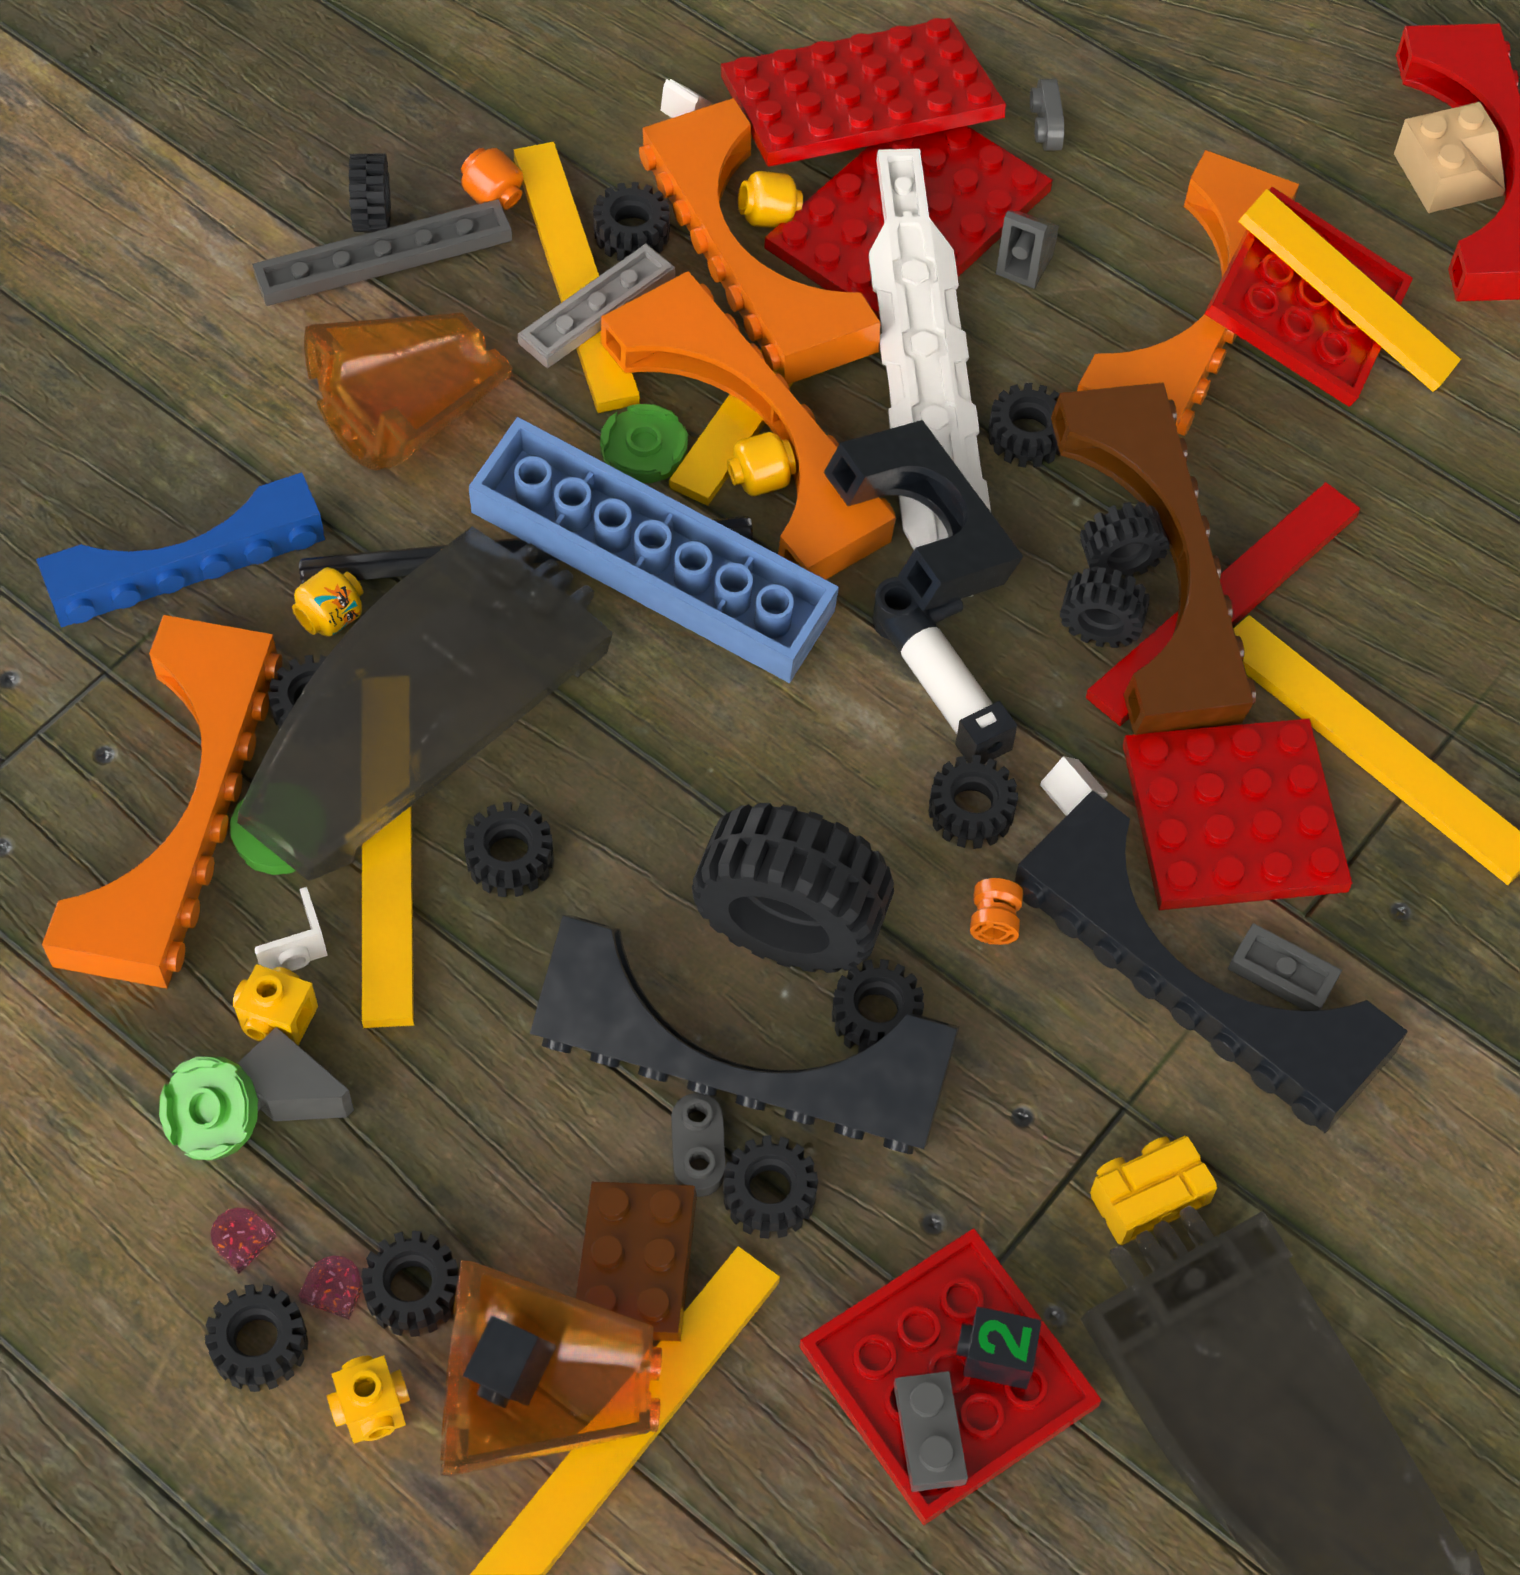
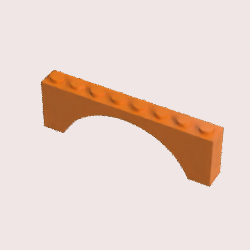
[639,98,880,384]
[1077,150,1301,436]
[601,271,896,580]
[42,615,283,989]

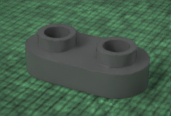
[1030,79,1064,151]
[671,1093,725,1197]

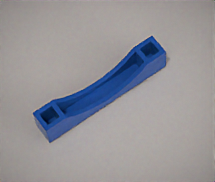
[36,472,325,628]

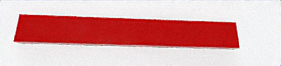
[1086,482,1360,727]

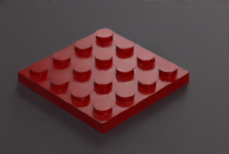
[1204,187,1413,407]
[1123,718,1352,911]
[799,1228,1102,1526]

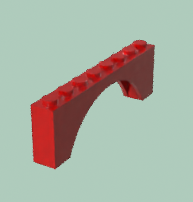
[1396,23,1520,302]

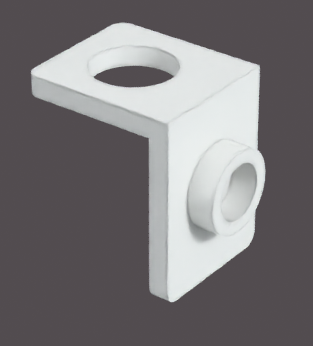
[254,887,328,971]

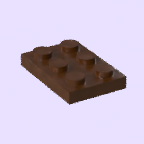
[572,1181,697,1342]

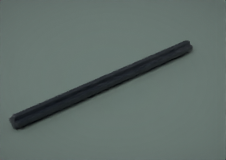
[299,516,753,584]

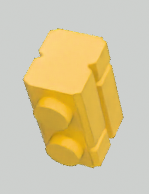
[1090,1135,1217,1245]

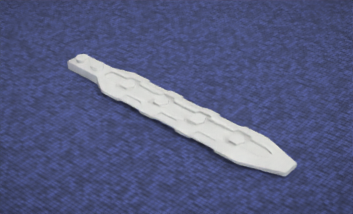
[869,148,991,597]

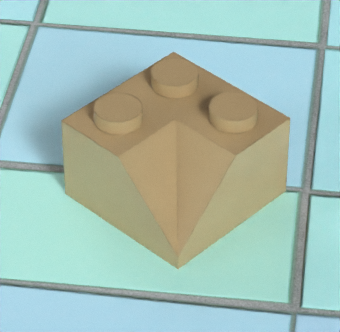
[1394,102,1505,213]

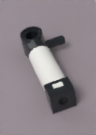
[873,577,1018,764]

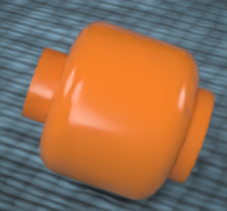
[461,148,523,210]

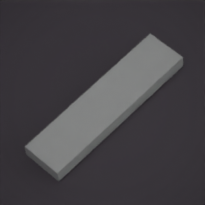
[518,244,675,369]

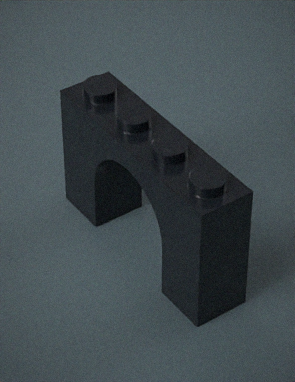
[823,420,1023,611]

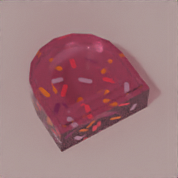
[210,1208,277,1274]
[298,1255,362,1320]

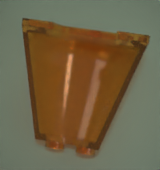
[304,313,513,471]
[440,1260,662,1477]

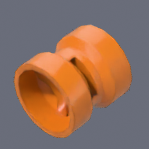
[970,878,1023,945]

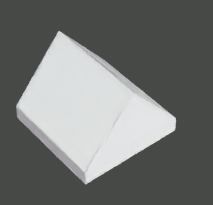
[660,79,713,118]
[1040,756,1108,816]

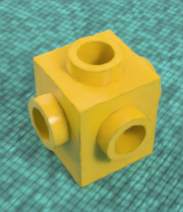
[233,964,318,1045]
[326,1355,410,1444]

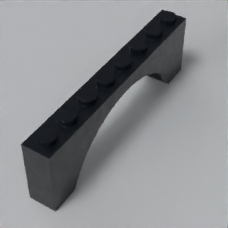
[1014,790,1408,1133]
[530,915,960,1154]

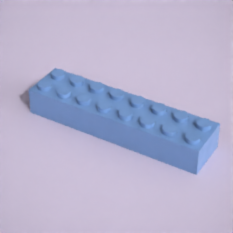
[469,417,839,683]

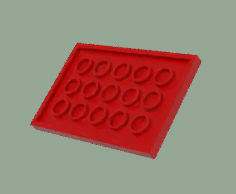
[721,18,1006,167]
[764,126,1053,326]

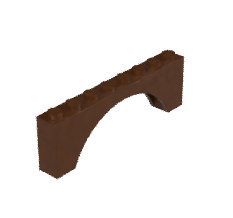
[1051,382,1256,735]

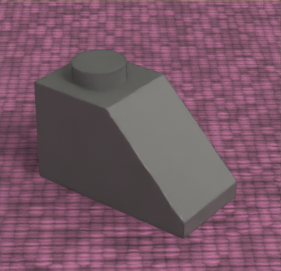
[996,211,1059,289]
[237,1027,354,1121]

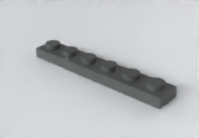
[252,199,512,306]

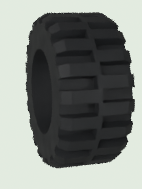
[692,803,894,973]

